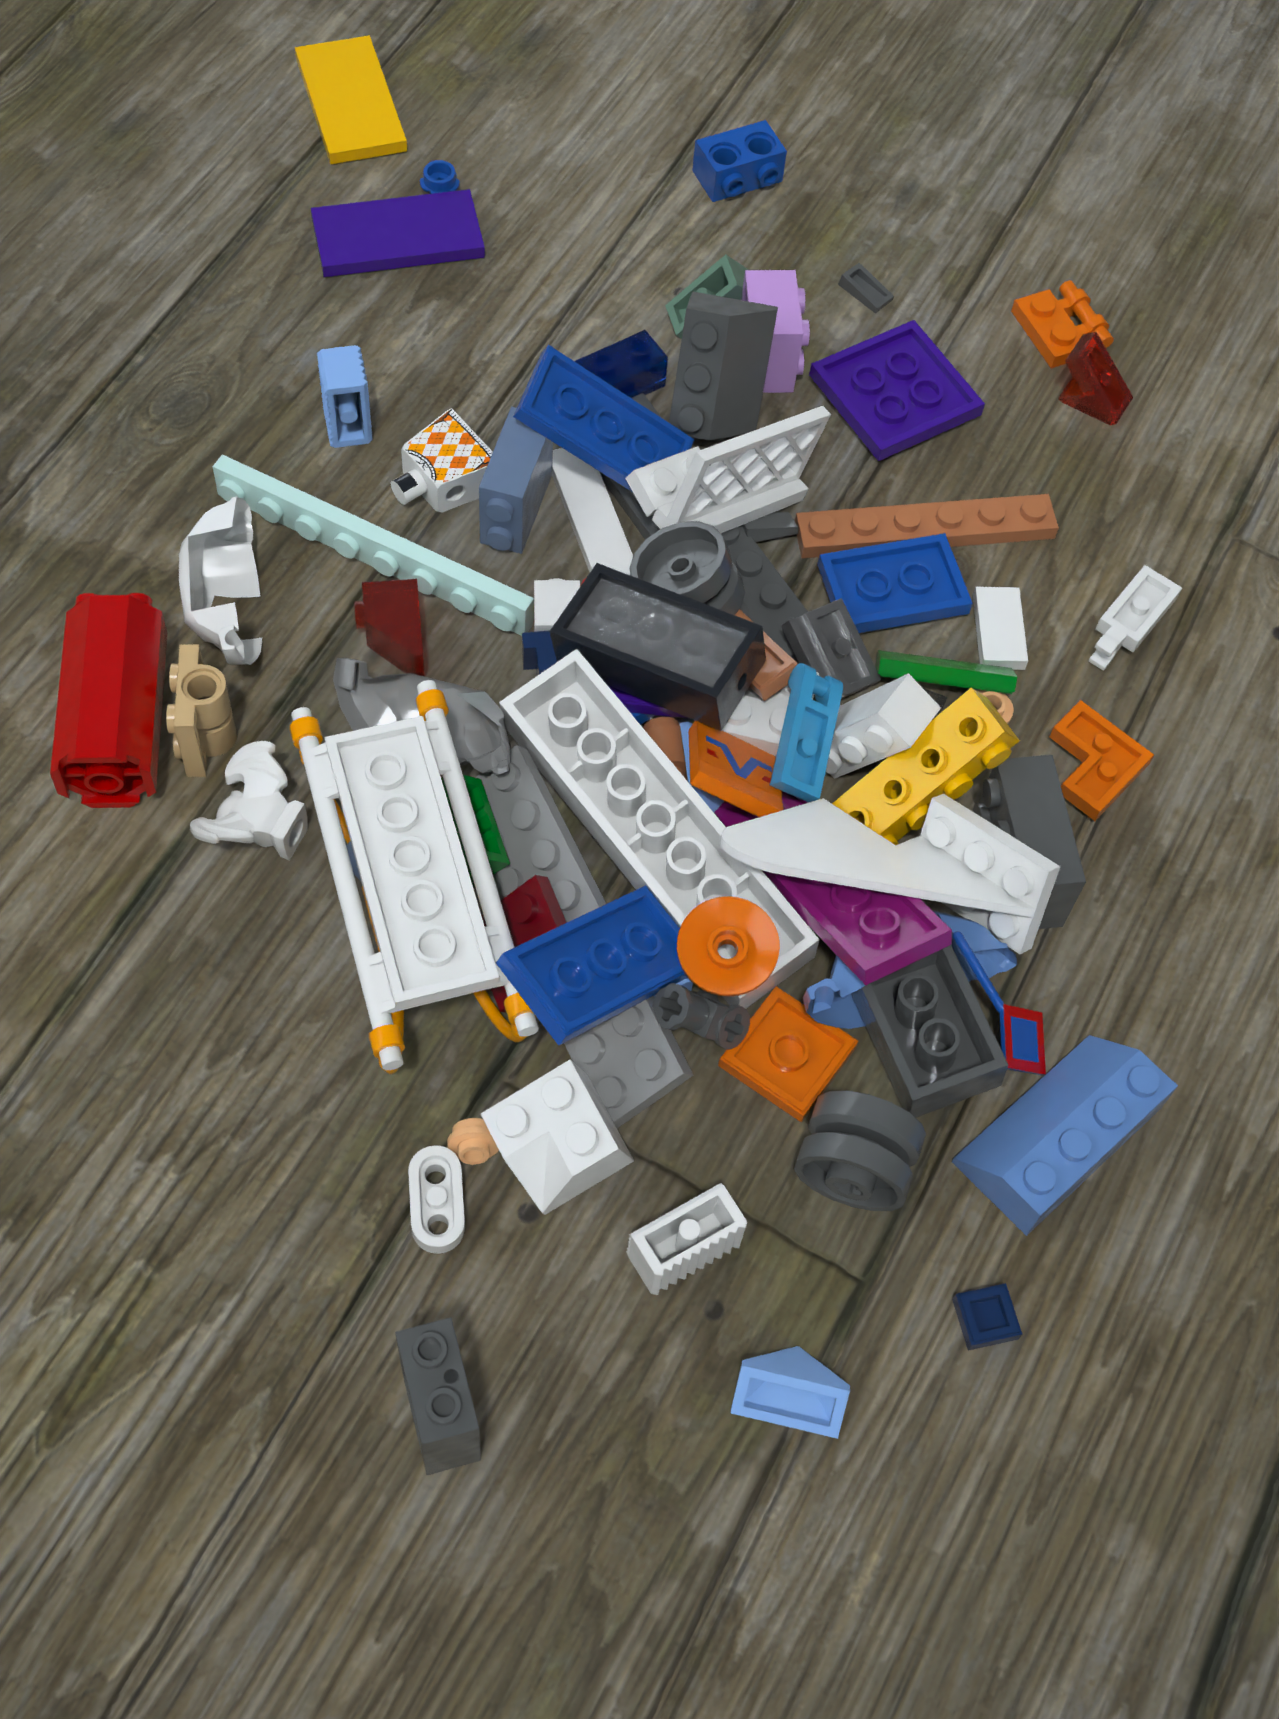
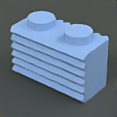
[317,345,373,448]

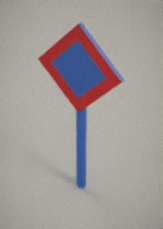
[953,931,1046,1076]

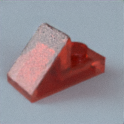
[1059,332,1133,425]

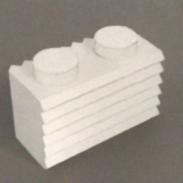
[626,1183,747,1295]

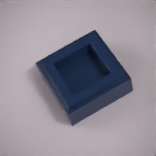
[952,1283,1022,1351]

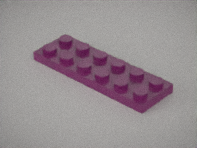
[714,791,952,986]

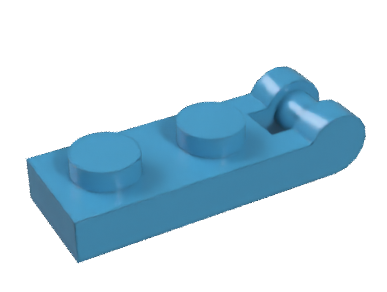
[770,663,843,803]

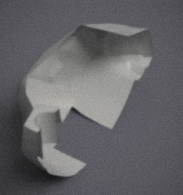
[333,658,510,774]

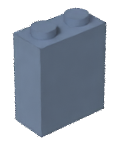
[479,407,553,554]

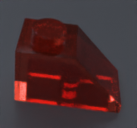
[354,579,425,677]

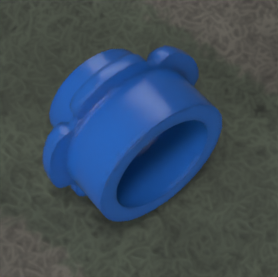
[420,160,460,194]

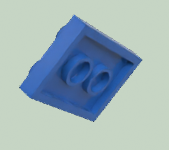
[817,533,973,633]

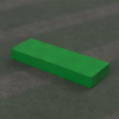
[875,650,1017,694]

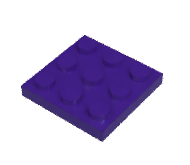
[809,320,985,461]

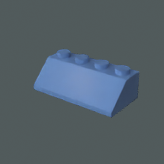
[952,1035,1178,1236]

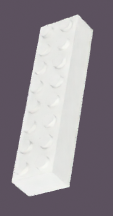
[499,649,820,1009]

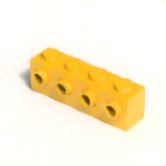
[832,688,1020,845]

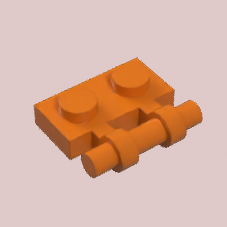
[1011,280,1114,369]

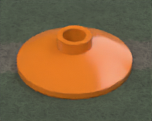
[677,896,780,996]

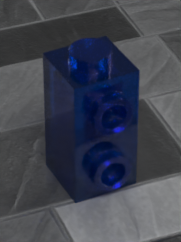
[575,330,668,398]

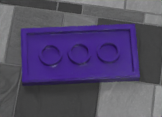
[311,189,485,277]

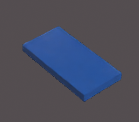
[513,345,694,492]
[496,885,688,1046]

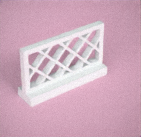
[652,406,831,533]

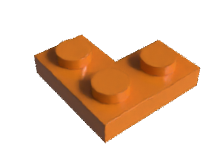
[1049,700,1154,821]

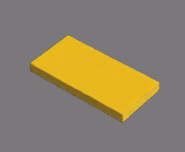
[295,35,407,165]

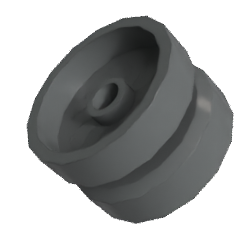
[629,521,745,615]
[794,1090,926,1211]

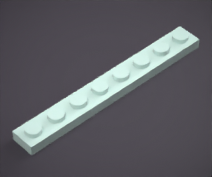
[212,454,534,636]

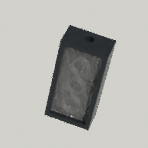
[549,563,766,731]

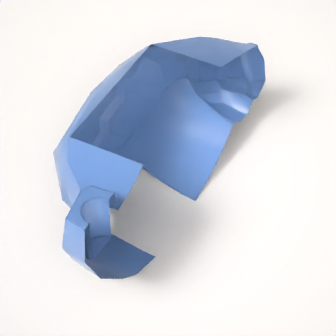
[803,911,1017,1029]

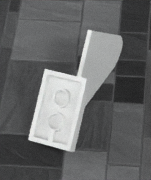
[720,794,1061,954]

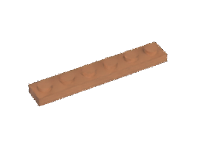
[795,494,1059,558]

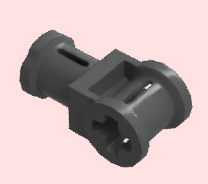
[652,983,750,1049]

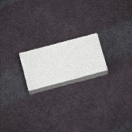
[973,587,1028,670]

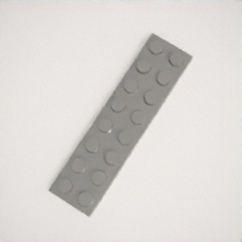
[475,745,693,1128]

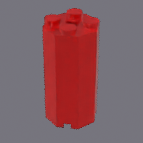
[50,593,168,808]

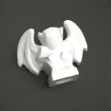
[190,741,308,861]

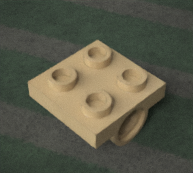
[166,644,237,777]

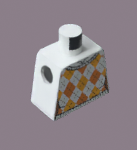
[391,408,493,513]

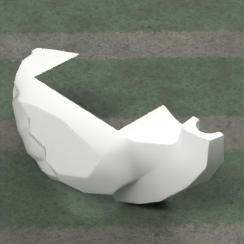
[179,496,262,665]

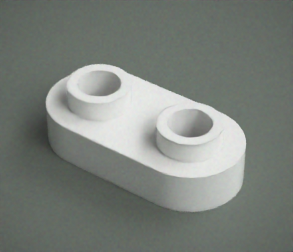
[408,1146,465,1254]

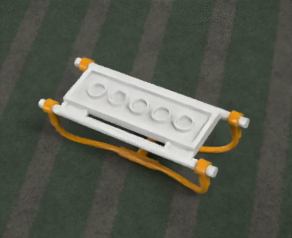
[290,680,539,1074]

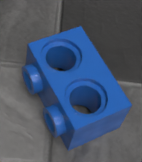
[692,120,787,202]

